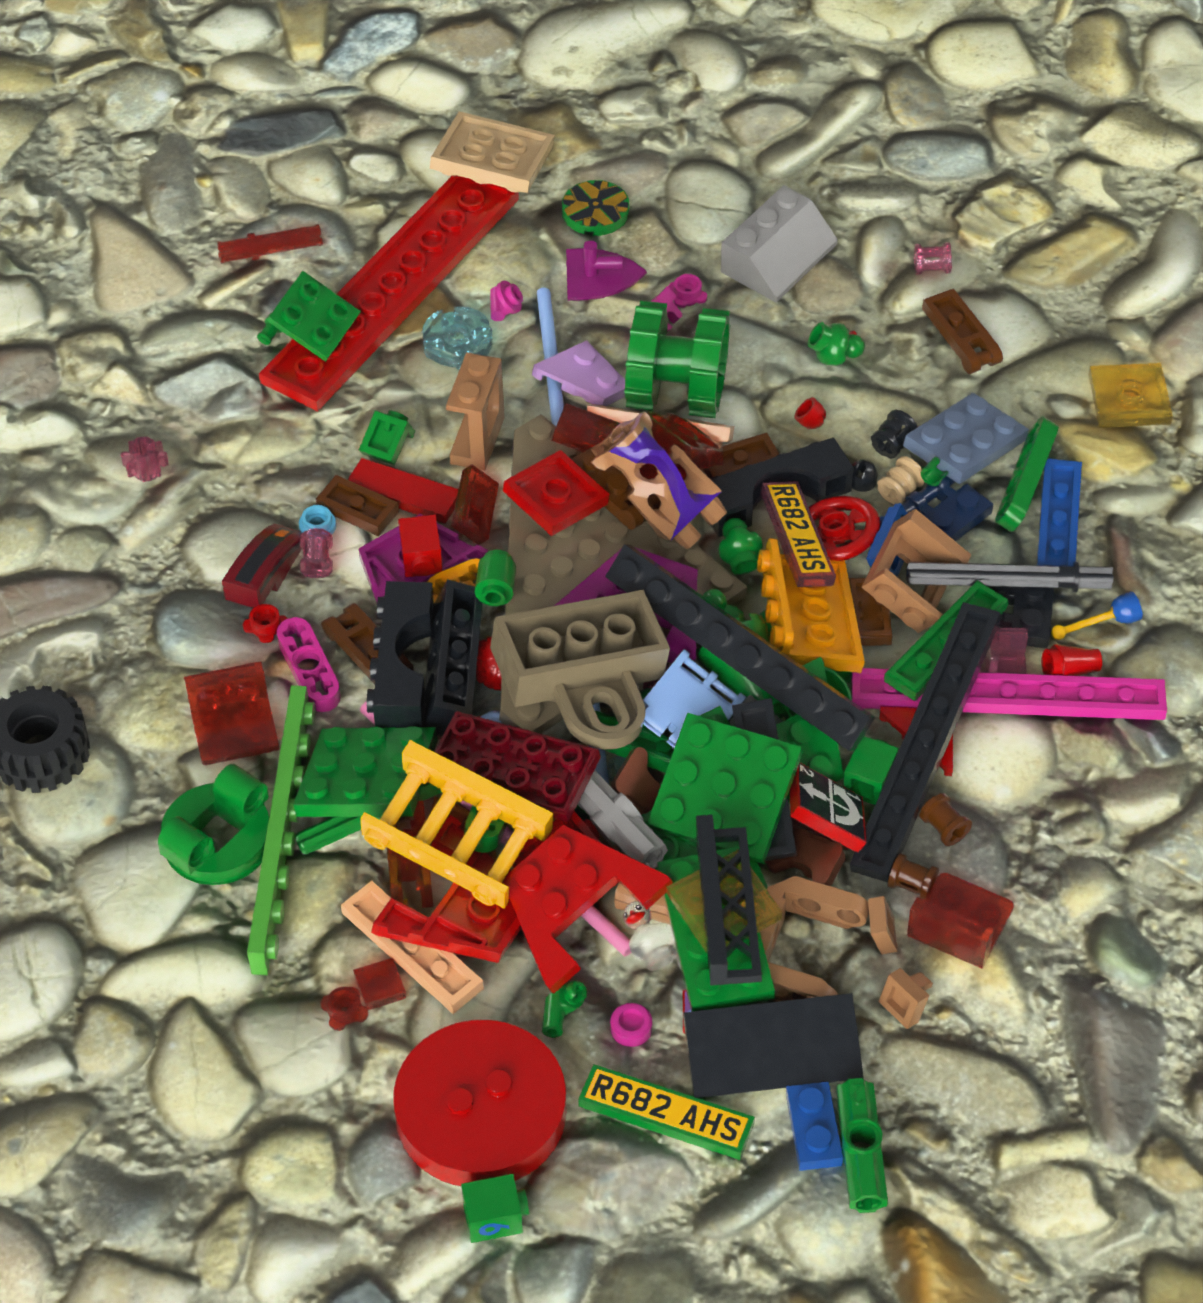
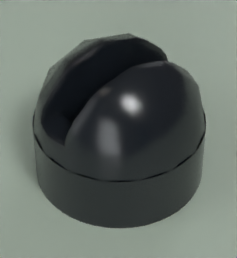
[852,459,878,492]

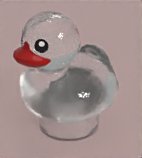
[623,901,678,970]

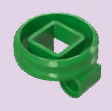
[158,763,269,885]

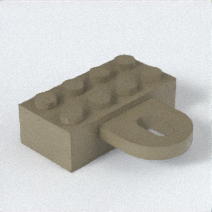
[490,590,670,749]

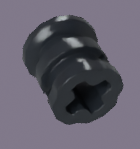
[871,409,918,459]

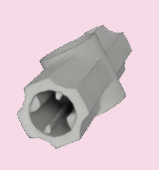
[578,770,668,869]

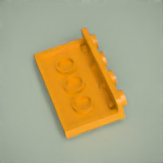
[757,538,865,673]

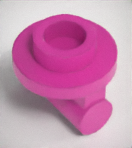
[490,280,523,321]

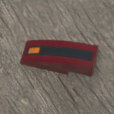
[222,523,308,608]

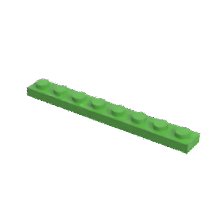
[247,685,316,975]

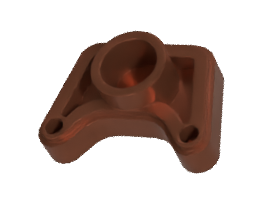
[611,747,661,815]
[766,829,845,886]

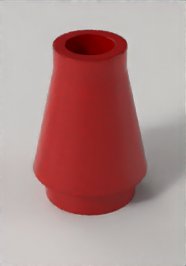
[1041,644,1102,676]

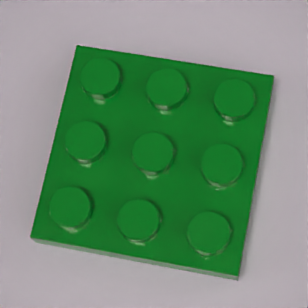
[647,713,803,864]
[293,726,438,817]

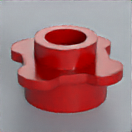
[243,604,288,643]

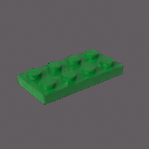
[657,847,775,1012]

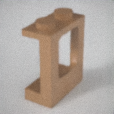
[446,352,505,471]
[862,509,971,633]

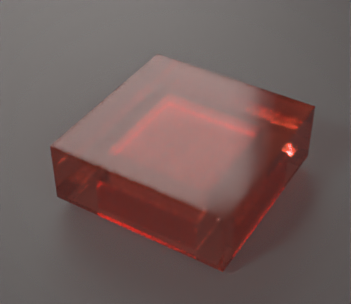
[353,957,406,1011]

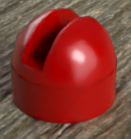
[794,397,826,429]

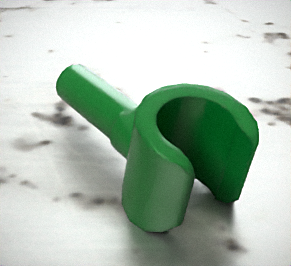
[921,457,949,486]

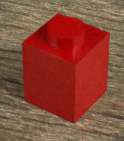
[398,514,443,578]

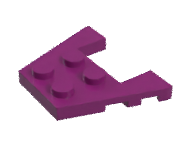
[358,514,488,604]
[554,547,698,670]

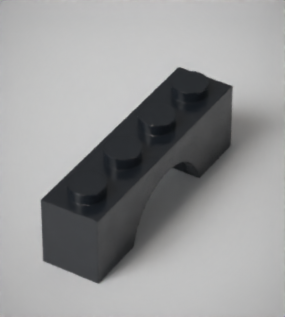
[710,437,854,538]
[367,581,434,728]

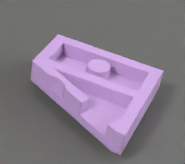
[532,340,625,406]

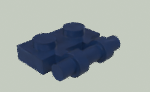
[902,476,993,541]

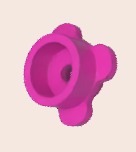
[668,274,707,308]

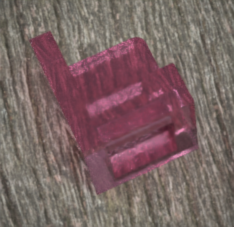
[985,628,1028,674]

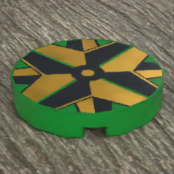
[562,180,629,236]

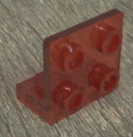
[184,661,279,766]

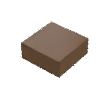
[868,896,897,955]

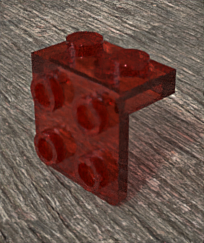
[907,873,1014,969]

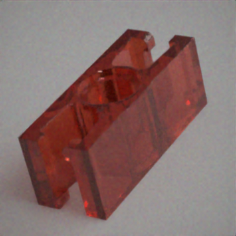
[387,801,434,908]

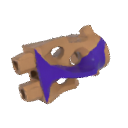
[591,411,727,549]

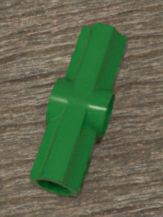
[836,1078,888,1213]

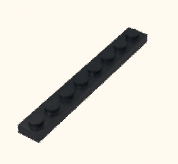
[605,544,876,751]
[850,602,1001,883]

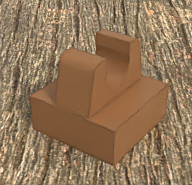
[878,968,933,1029]

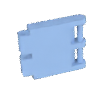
[643,649,746,748]

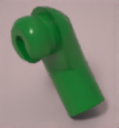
[542,980,588,1038]

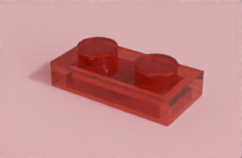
[451,464,499,545]

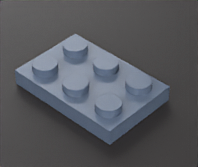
[903,393,1029,484]

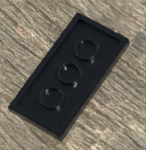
[683,993,864,1098]

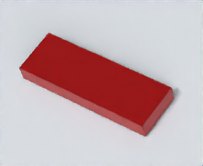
[348,458,461,524]

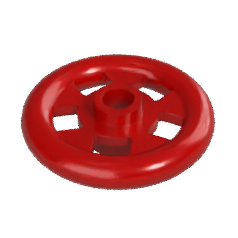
[806,496,880,561]

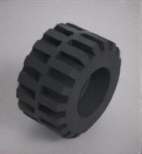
[0,685,90,793]

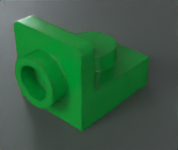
[359,410,416,466]

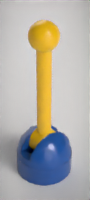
[1051,591,1143,640]

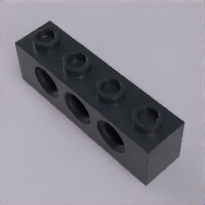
[423,579,482,736]

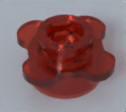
[321,987,369,1031]

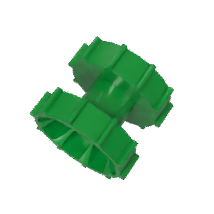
[624,300,731,418]

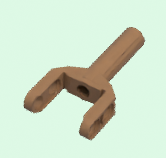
[614,876,869,1002]

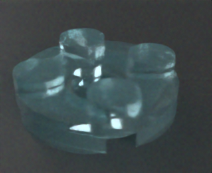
[422,306,493,370]

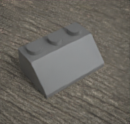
[721,185,838,303]

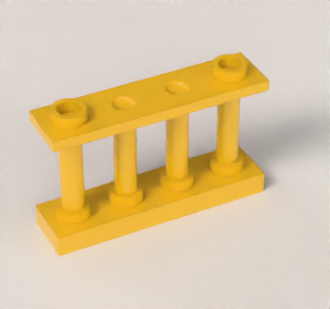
[360,740,553,909]

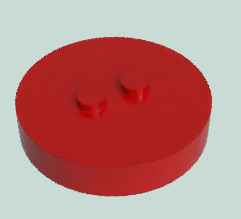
[393,1020,567,1187]

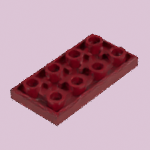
[427,711,601,822]

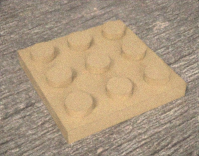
[430,111,555,193]

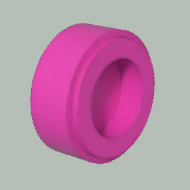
[610,1003,652,1047]

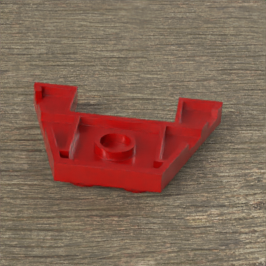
[371,815,522,963]
[503,825,674,994]

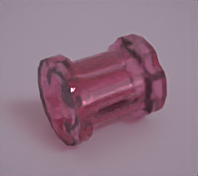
[914,242,952,275]
[299,528,333,578]

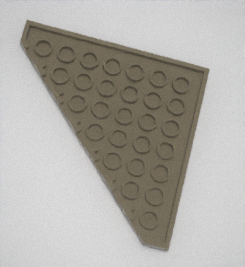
[499,414,747,734]

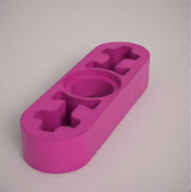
[277,617,341,712]

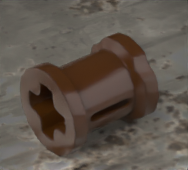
[919,793,972,846]
[887,853,939,901]

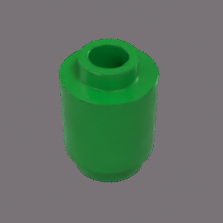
[475,549,516,606]

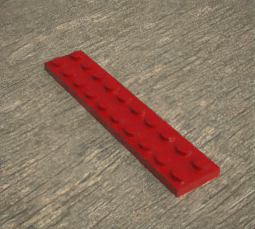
[259,175,519,412]

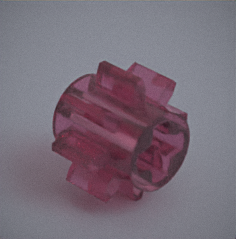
[121,436,169,482]

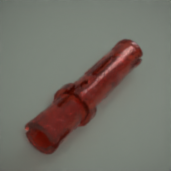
[217,224,323,264]

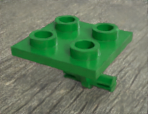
[257,271,361,362]

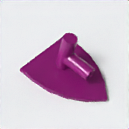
[566,240,647,301]

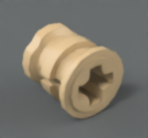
[877,456,925,505]

